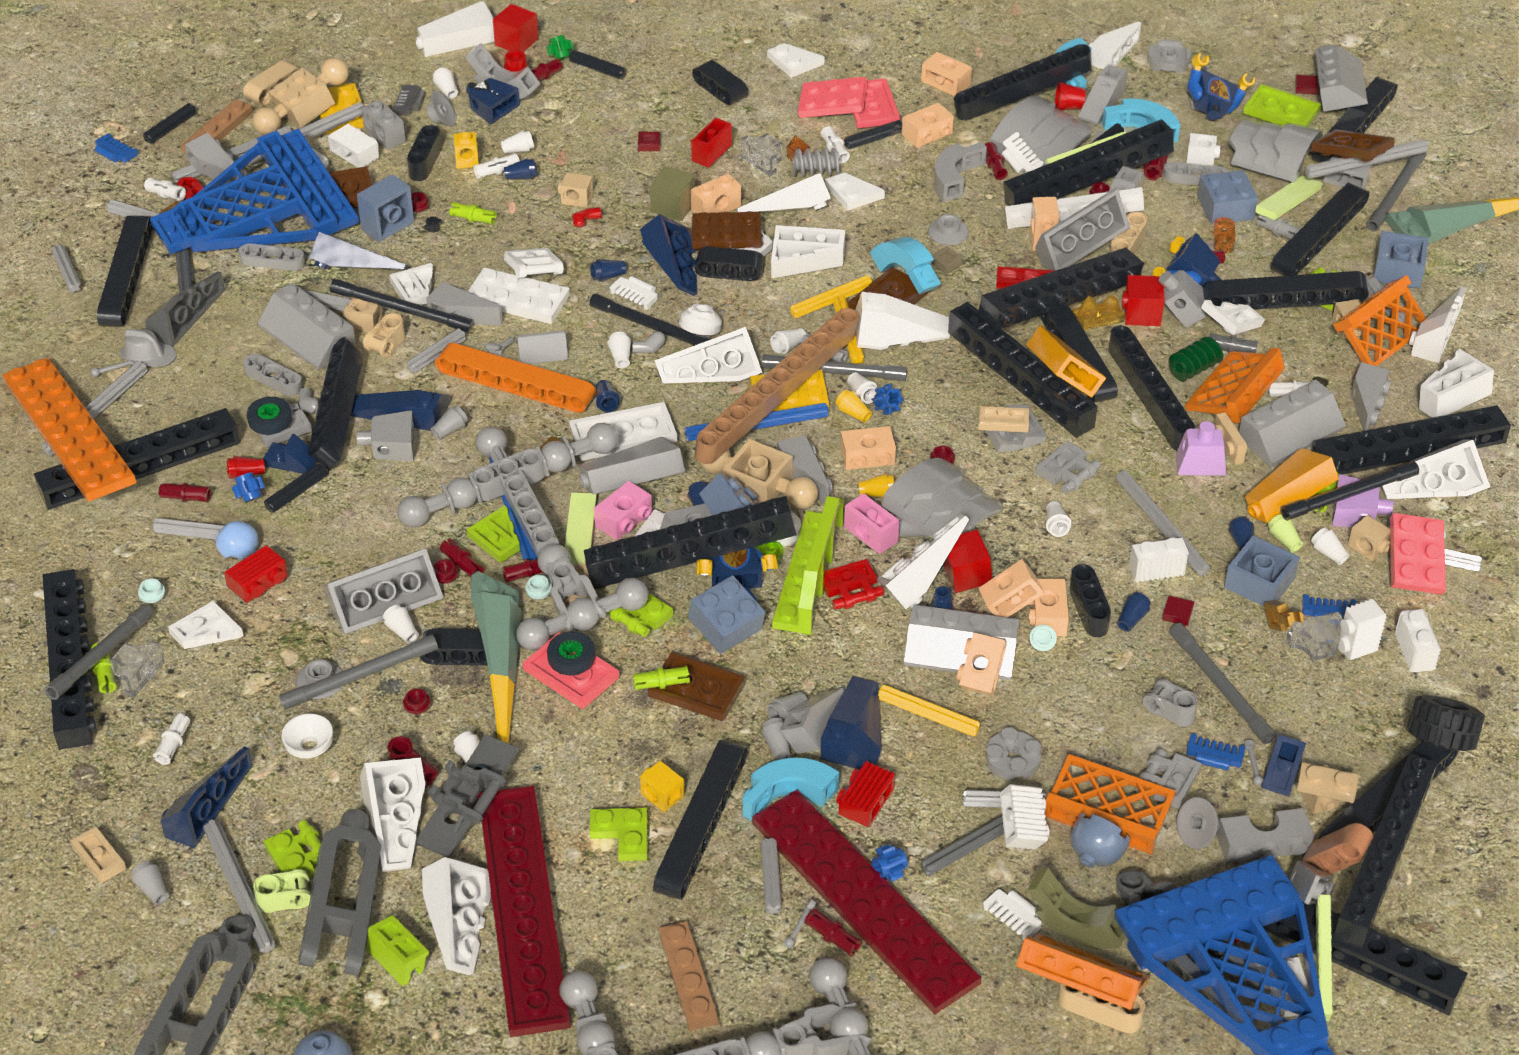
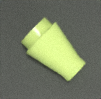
[1268,514,1303,552]

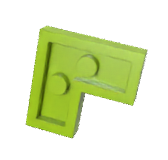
[590,808,647,861]

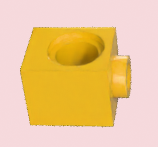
[453,132,479,169]
[640,761,684,812]

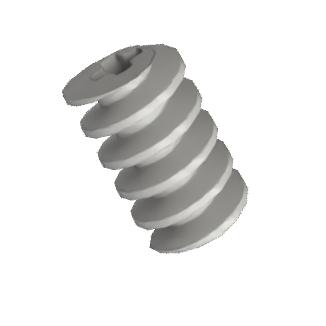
[793,148,839,177]

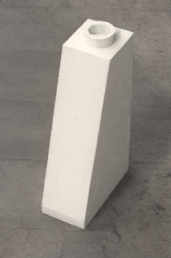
[415,1,494,57]

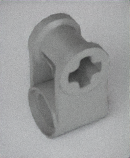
[1142,679,1197,727]

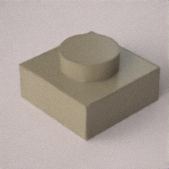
[931,246,963,274]

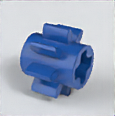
[871,384,904,415]
[232,472,265,503]
[872,844,908,882]

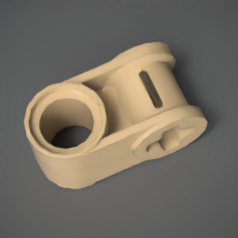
[363,313,406,358]

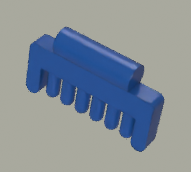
[95,134,138,162]
[1302,594,1357,624]
[1186,733,1246,771]

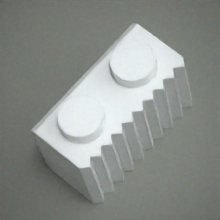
[328,124,379,167]
[1129,538,1189,583]
[1336,599,1387,660]
[1395,609,1441,672]
[1000,784,1049,850]

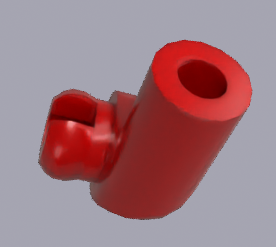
[571,207,601,228]

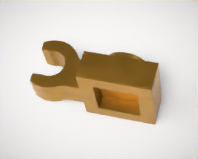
[1264,600,1304,632]

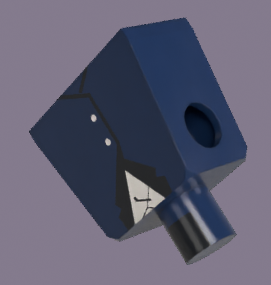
[466,78,520,125]

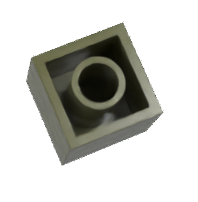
[649,166,696,221]

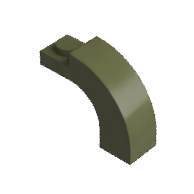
[1027,868,1126,949]

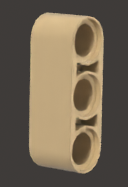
[243,60,301,106]
[1110,212,1148,254]
[1058,983,1145,1033]

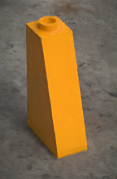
[1026,325,1106,398]
[1245,448,1339,523]

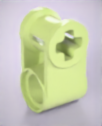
[253,870,311,913]

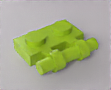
[606,593,673,637]
[263,820,321,883]

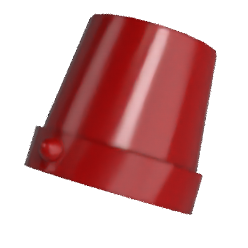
[504,50,528,72]
[1054,82,1086,111]

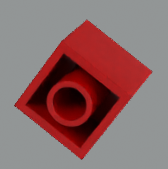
[492,4,539,52]
[1122,275,1165,327]
[943,529,992,594]

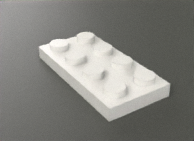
[468,268,570,324]
[569,402,677,461]

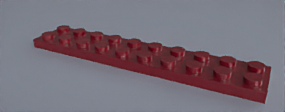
[478,786,570,1038]
[752,790,982,1015]

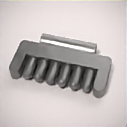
[392,84,425,116]

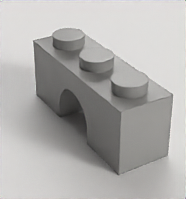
[1217,808,1314,863]

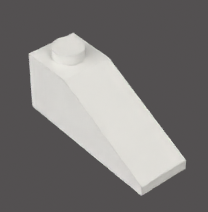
[1089,22,1141,69]

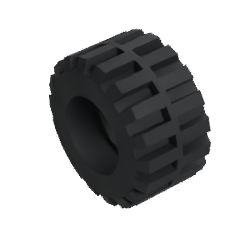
[1407,695,1485,751]

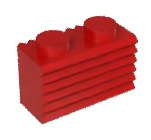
[690,117,732,167]
[224,545,288,603]
[836,761,895,828]

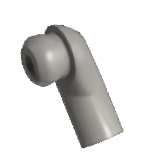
[633,331,665,353]
[299,388,319,414]

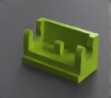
[366,915,429,986]

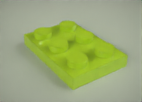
[1243,84,1321,127]

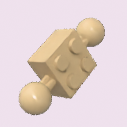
[252,57,349,135]
[700,439,818,509]

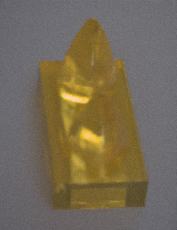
[1072,295,1125,330]

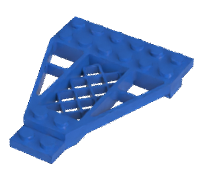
[150,128,359,255]
[1114,855,1334,1055]

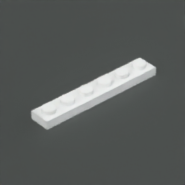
[1005,187,1144,229]

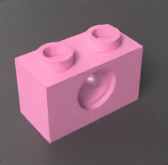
[594,481,652,540]
[844,493,900,554]

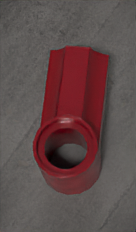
[1143,154,1168,181]
[387,736,438,788]

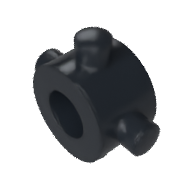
[423,216,442,232]

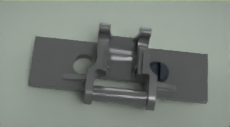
[415,734,519,858]

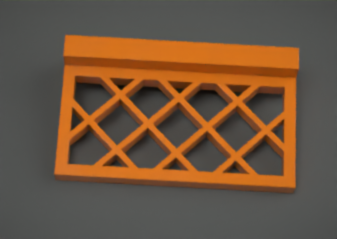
[1333,275,1426,366]
[1185,348,1285,423]
[1044,754,1176,855]
[1016,934,1150,1010]

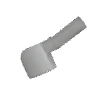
[486,337,514,356]

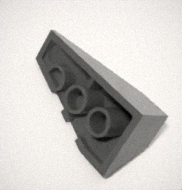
[145,272,225,347]

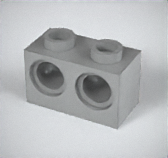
[361,100,406,150]

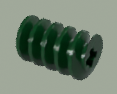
[1169,336,1224,382]

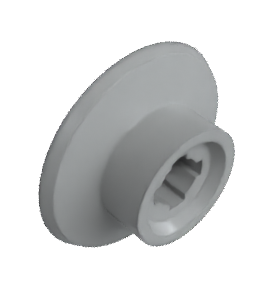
[427,91,456,126]
[928,214,969,245]
[296,660,342,699]
[1177,797,1219,849]

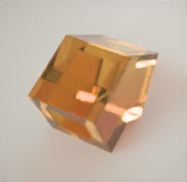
[787,135,810,161]

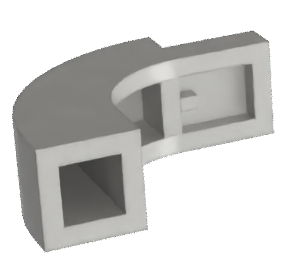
[465,43,540,100]
[934,142,987,202]

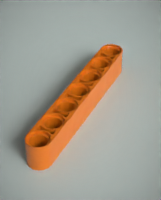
[435,343,596,413]

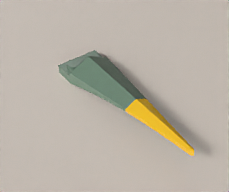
[1386,197,1519,245]
[471,571,522,744]

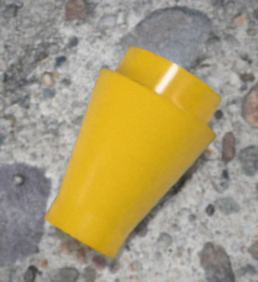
[835,389,872,423]
[859,473,895,497]

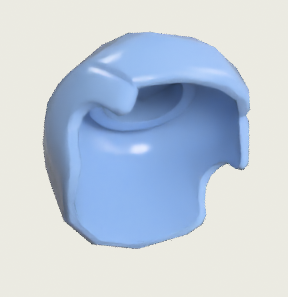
[215,521,259,560]

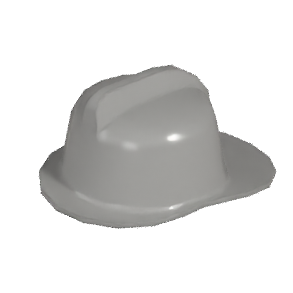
[120,329,176,367]

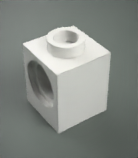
[1186,133,1220,165]

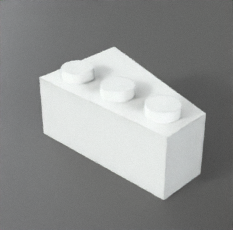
[771,225,845,279]
[1419,348,1494,418]

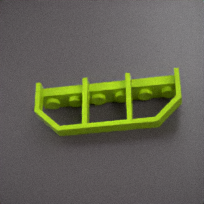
[772,496,844,635]

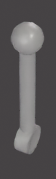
[90,361,135,377]
[1244,740,1264,786]
[784,898,816,949]

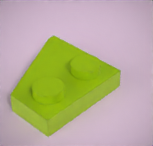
[466,505,520,563]

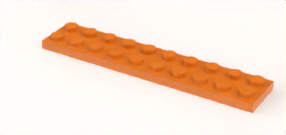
[2,358,136,502]

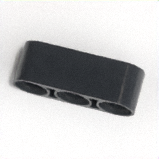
[692,60,748,106]
[407,125,442,181]
[694,246,764,281]
[1069,564,1111,637]
[420,629,488,666]

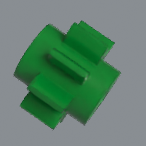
[546,35,574,60]

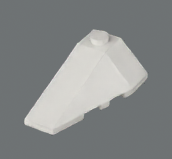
[735,173,831,213]

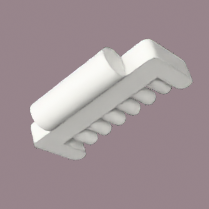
[1002,132,1044,174]
[610,276,658,310]
[983,889,1041,941]

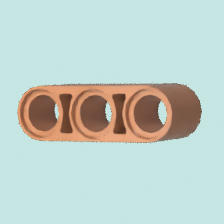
[1302,823,1373,874]

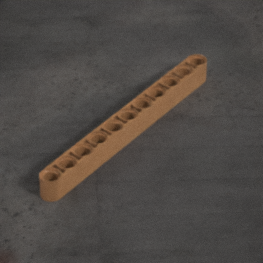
[694,308,859,464]

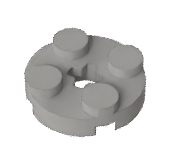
[1148,39,1191,73]
[985,727,1041,781]

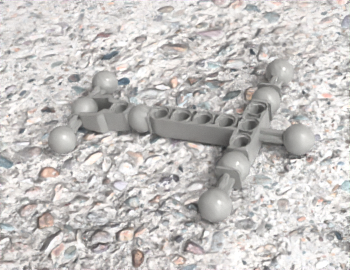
[397,422,649,651]
[559,957,872,1055]

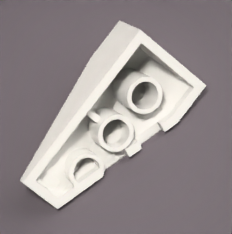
[1409,287,1466,363]
[855,292,950,350]
[655,327,762,383]
[1382,440,1490,499]
[877,514,969,609]
[360,758,425,872]
[422,857,491,975]

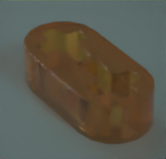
[1213,217,1236,253]

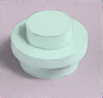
[525,575,552,599]
[138,579,165,603]
[1029,625,1057,652]

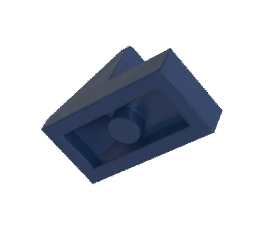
[263,433,318,474]
[1262,734,1306,797]

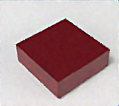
[1295,74,1318,95]
[638,132,660,151]
[1162,596,1194,626]

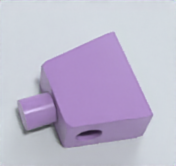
[1175,421,1226,475]
[1332,474,1394,527]

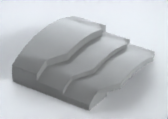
[990,96,1092,166]
[1229,119,1323,182]
[882,458,1003,536]

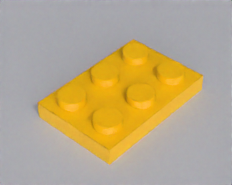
[319,83,364,135]
[750,370,829,412]

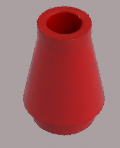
[227,456,265,479]

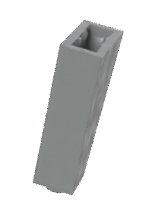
[578,437,685,494]

